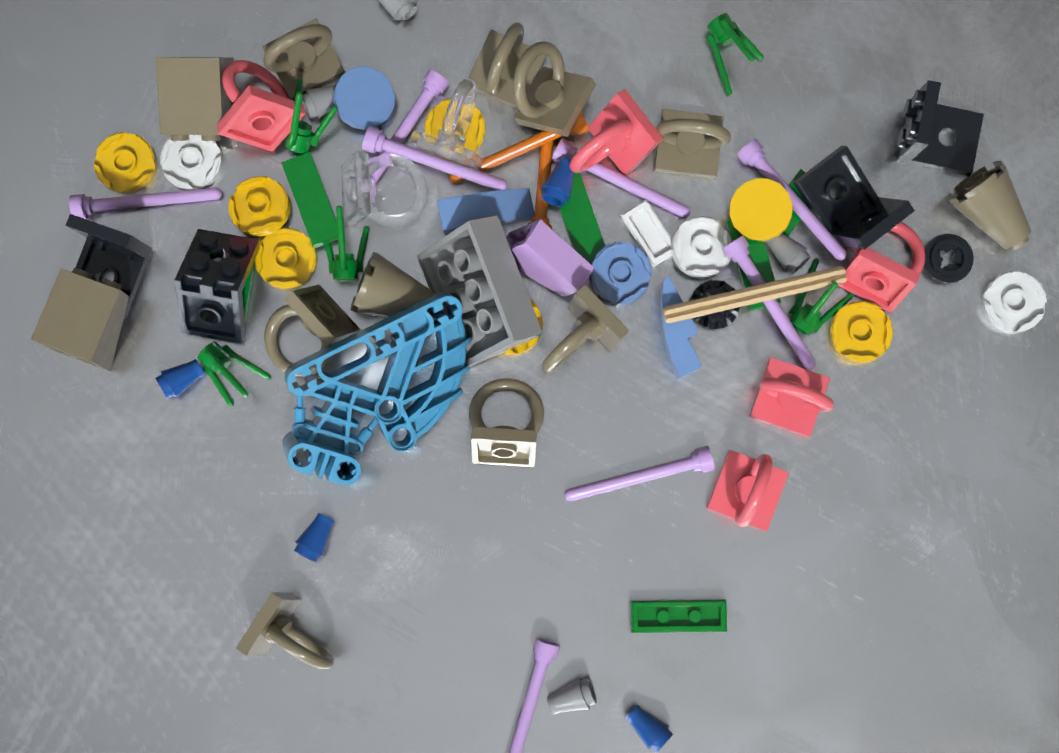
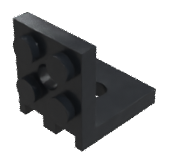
[896,80,984,176]
[793,146,915,250]
[65,214,152,318]
[174,229,260,344]

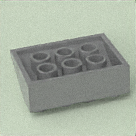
[417,215,543,367]

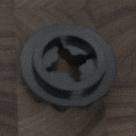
[924,234,974,284]
[690,279,740,330]

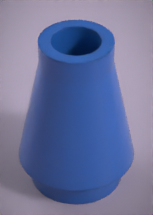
[541,158,574,207]
[155,359,205,399]
[294,513,334,563]
[626,705,673,753]

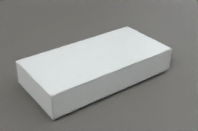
[620,199,672,269]

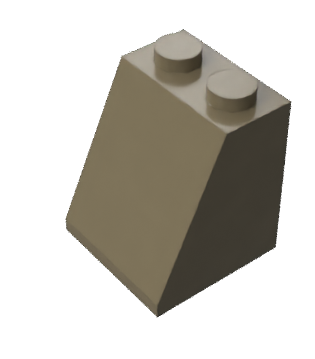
[156,57,233,141]
[31,268,129,371]

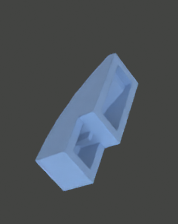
[437,188,535,235]
[659,276,702,380]

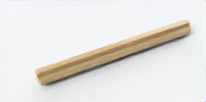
[662,266,847,324]

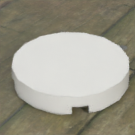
[160,135,223,190]
[671,216,732,279]
[982,271,1047,333]

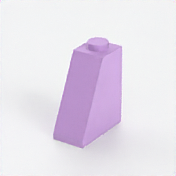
[506,219,594,297]

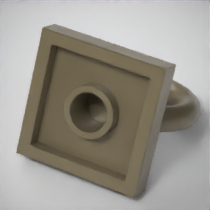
[262,18,346,101]
[466,23,547,110]
[513,41,596,137]
[654,109,731,179]
[264,284,360,377]
[542,285,629,373]
[469,378,544,467]
[236,592,334,670]

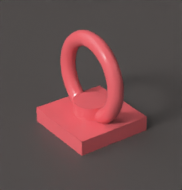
[217,60,306,152]
[569,89,664,176]
[838,222,925,313]
[749,357,834,437]
[707,450,789,531]

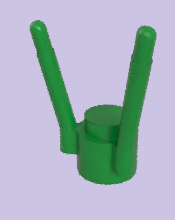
[706,13,764,95]
[285,78,338,153]
[324,205,370,281]
[788,258,854,336]
[197,341,271,406]

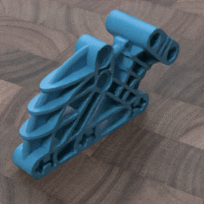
[282,292,472,485]

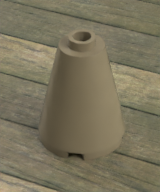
[947,161,1031,250]
[350,252,437,320]

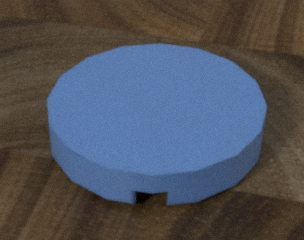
[332,66,395,130]
[589,242,652,304]

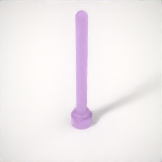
[355,69,449,200]
[362,126,507,190]
[552,138,690,218]
[737,139,847,261]
[69,187,222,219]
[722,235,816,370]
[565,446,715,501]
[509,638,560,753]

